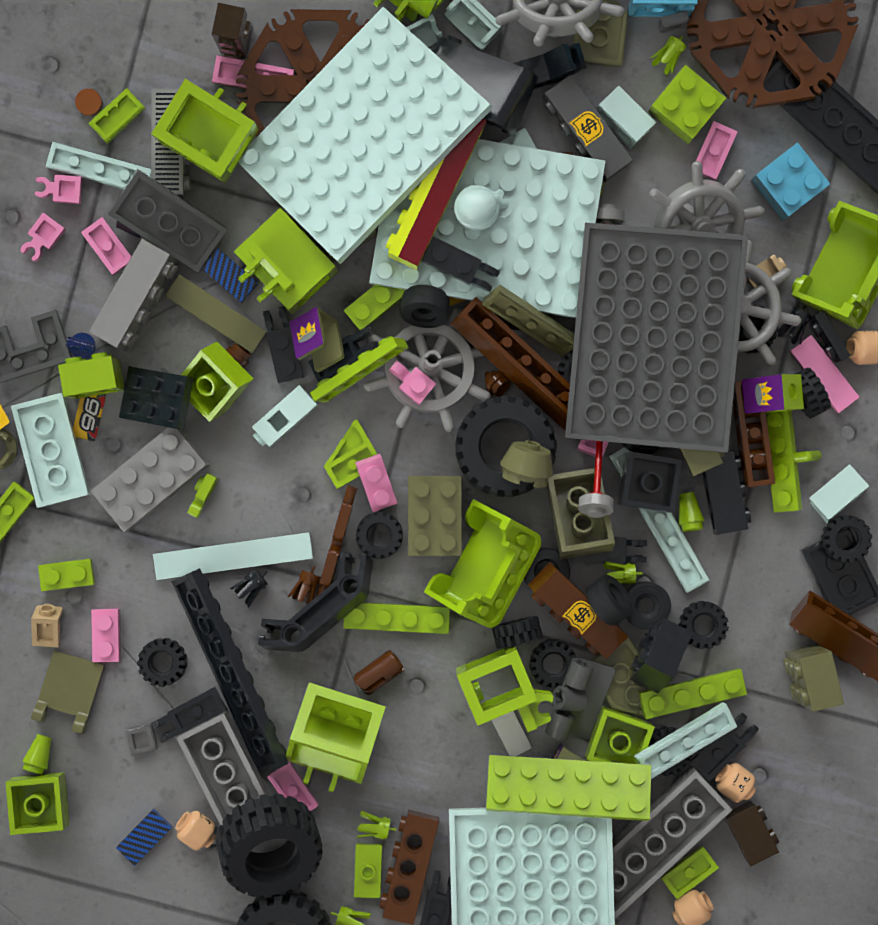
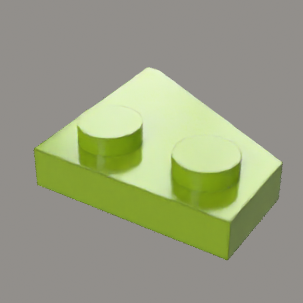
[324,419,377,489]

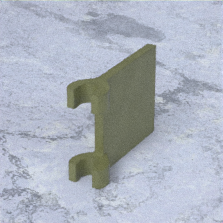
[31,650,105,734]

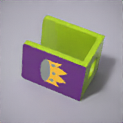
[742,374,804,414]

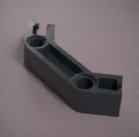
[513,43,587,89]
[258,552,373,652]

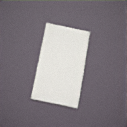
[492,711,532,756]

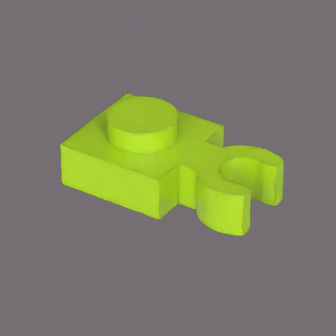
[187,473,219,518]

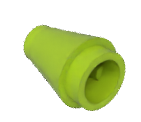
[679,492,705,532]
[22,734,52,775]

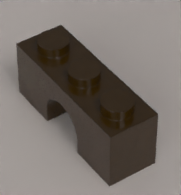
[212,2,253,59]

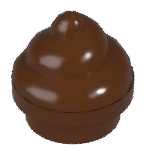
[226,342,251,368]
[485,371,511,397]

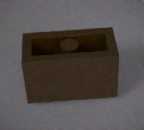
[724,800,779,866]

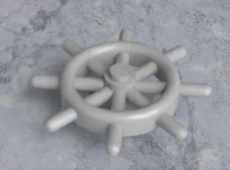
[495,0,625,46]
[649,161,765,235]
[737,240,801,366]
[364,308,491,432]

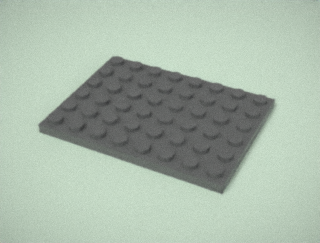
[565,222,748,453]

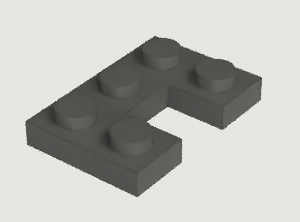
[0,310,72,384]

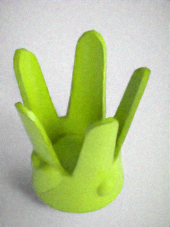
[650,36,686,75]
[603,561,643,585]
[356,810,397,839]
[331,906,371,925]

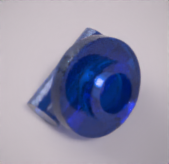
[66,333,96,359]

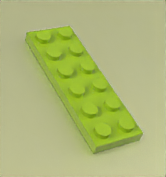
[486,755,651,821]

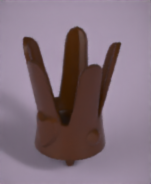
[287,566,321,604]

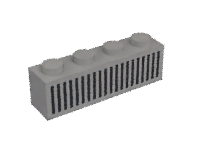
[151,89,191,199]

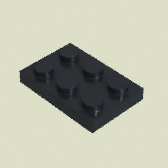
[119,366,194,430]

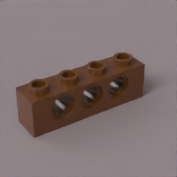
[733,381,775,487]
[379,809,439,925]

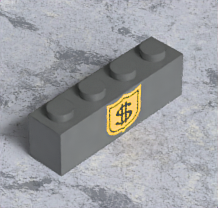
[543,75,633,182]

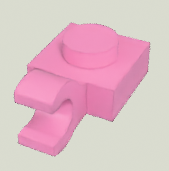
[389,360,436,405]

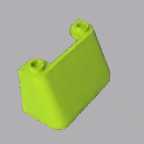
[791,201,878,329]
[424,499,541,628]

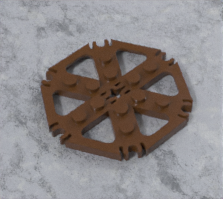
[687,0,859,109]
[236,9,370,137]

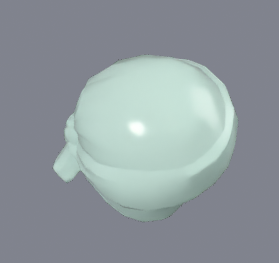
[454,185,509,231]

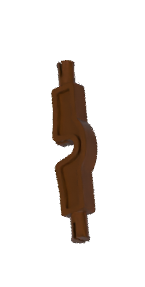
[316,485,358,597]

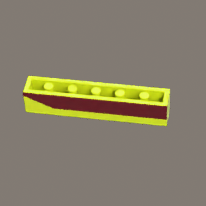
[385,119,487,270]

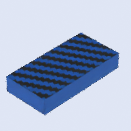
[201,248,259,303]
[116,809,173,866]

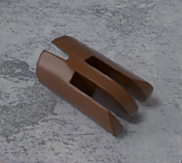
[354,650,404,695]

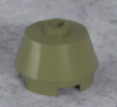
[500,440,553,488]

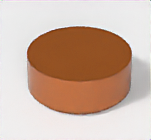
[75,89,103,116]

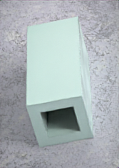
[252,385,318,447]

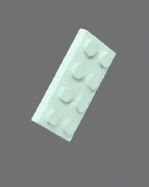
[11,393,90,508]

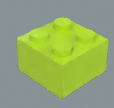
[648,65,726,145]
[181,342,254,422]
[58,352,125,399]
[584,706,655,764]
[5,772,70,835]

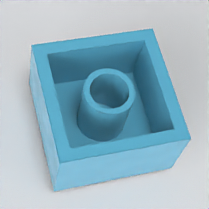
[751,142,830,221]

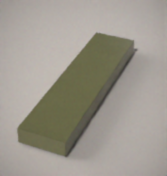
[165,274,267,354]
[482,285,575,357]

